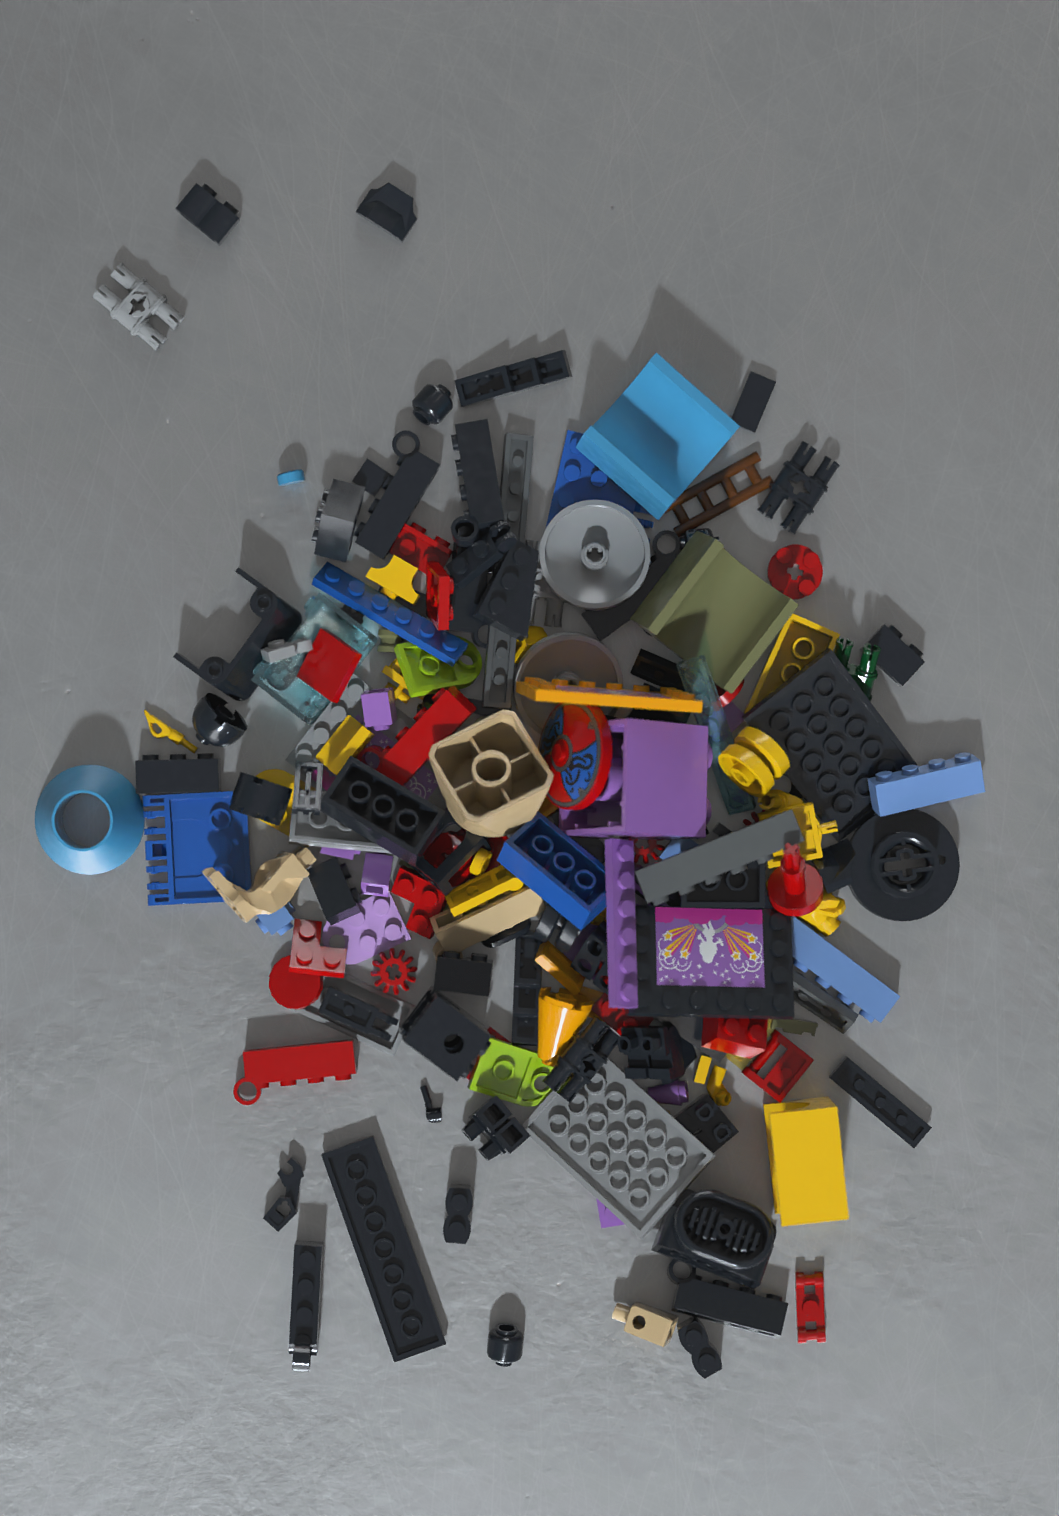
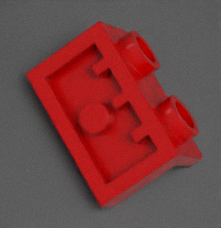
[389,522,453,574]

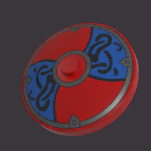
[538,703,612,810]

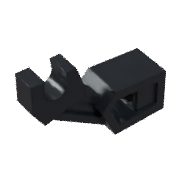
[263,1157,304,1232]

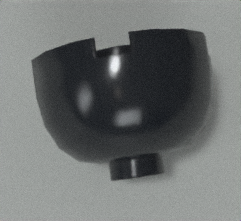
[192,693,248,747]

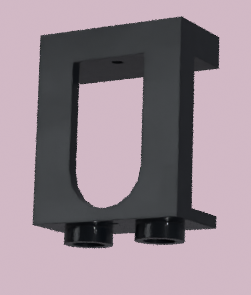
[408,807,492,896]

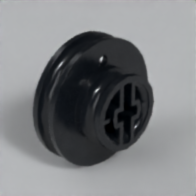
[848,809,960,921]

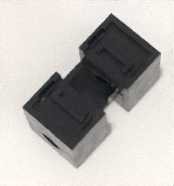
[398,985,491,1081]

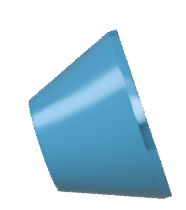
[35,765,145,875]

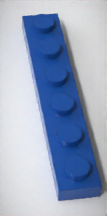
[312,561,468,667]

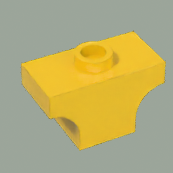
[366,555,420,606]

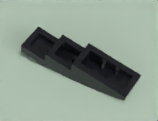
[454,350,572,407]
[512,931,543,1046]

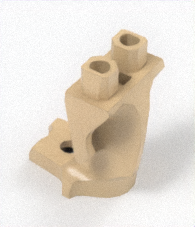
[201,846,316,923]

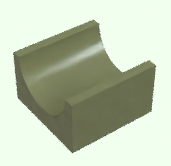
[630,531,799,694]

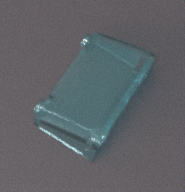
[251,592,378,725]

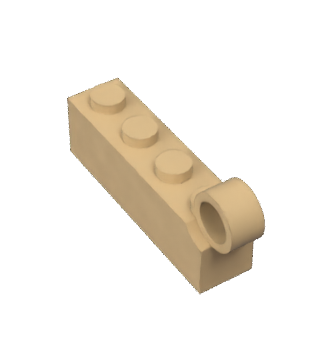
[429,883,546,963]

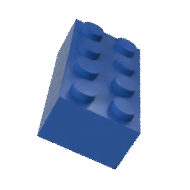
[497,812,606,930]

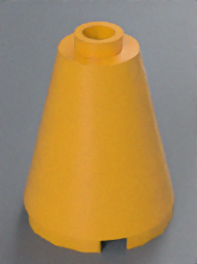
[537,987,593,1067]

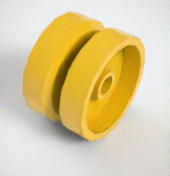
[718,727,790,797]

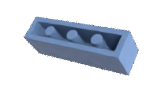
[867,752,985,817]

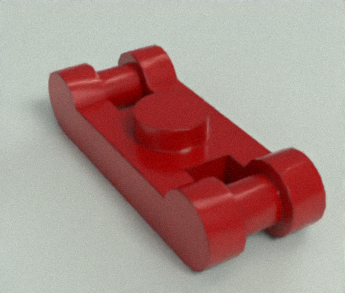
[795,1271,826,1344]

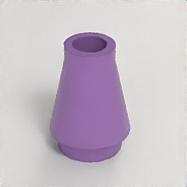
[648,1079,689,1106]

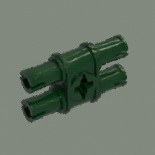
[834,638,881,701]

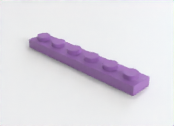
[605,838,638,1009]

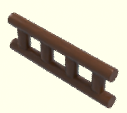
[665,451,773,537]

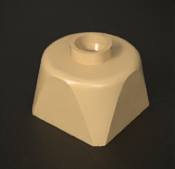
[429,709,554,837]

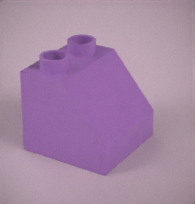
[559,718,713,840]

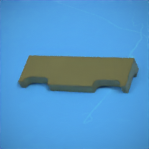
[770,1018,818,1036]

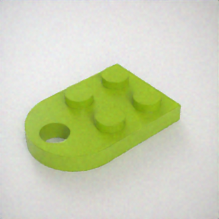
[394,635,482,698]
[467,1037,554,1107]

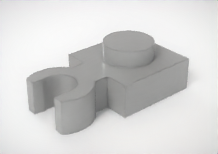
[260,637,313,663]

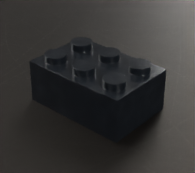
[680,851,765,908]

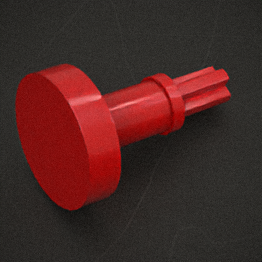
[767,843,824,917]

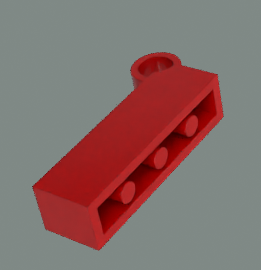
[357,685,477,786]
[233,1039,357,1105]

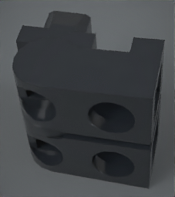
[570,920,609,995]
[617,1025,685,1080]
[673,1093,739,1153]
[461,1095,531,1161]

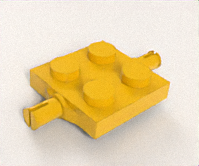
[758,802,838,868]

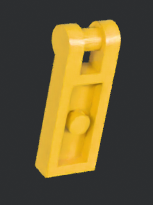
[444,865,523,917]

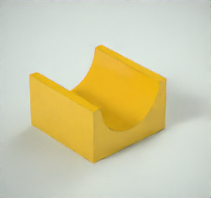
[763,1096,849,1226]

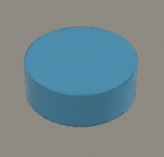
[277,469,305,486]

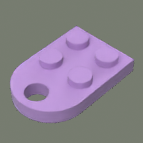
[322,891,411,964]

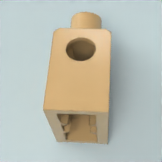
[612,1302,679,1347]

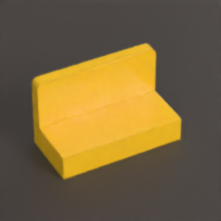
[316,715,375,776]

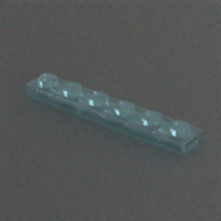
[676,655,756,815]

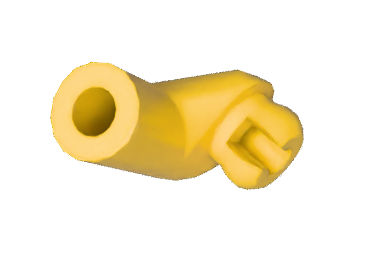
[706,1065,732,1106]

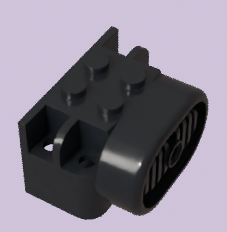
[651,1189,777,1289]

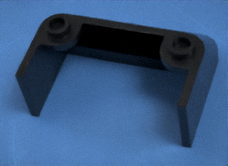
[173,567,303,701]

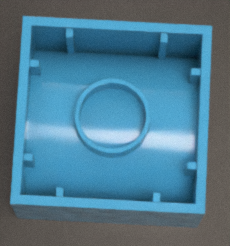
[575,353,740,520]

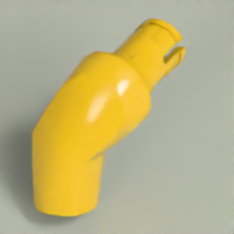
[758,789,804,811]

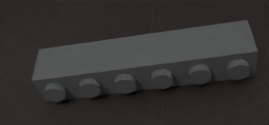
[634,809,804,906]

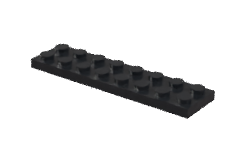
[321,1135,446,1362]

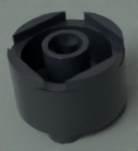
[229,772,293,826]

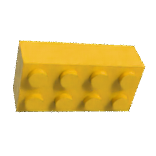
[743,613,840,714]

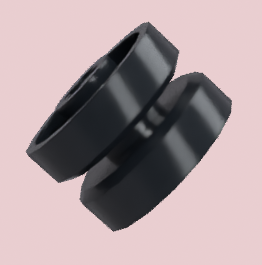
[532,903,581,953]

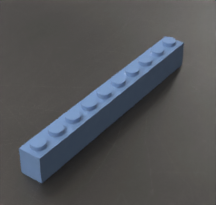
[659,839,900,1023]

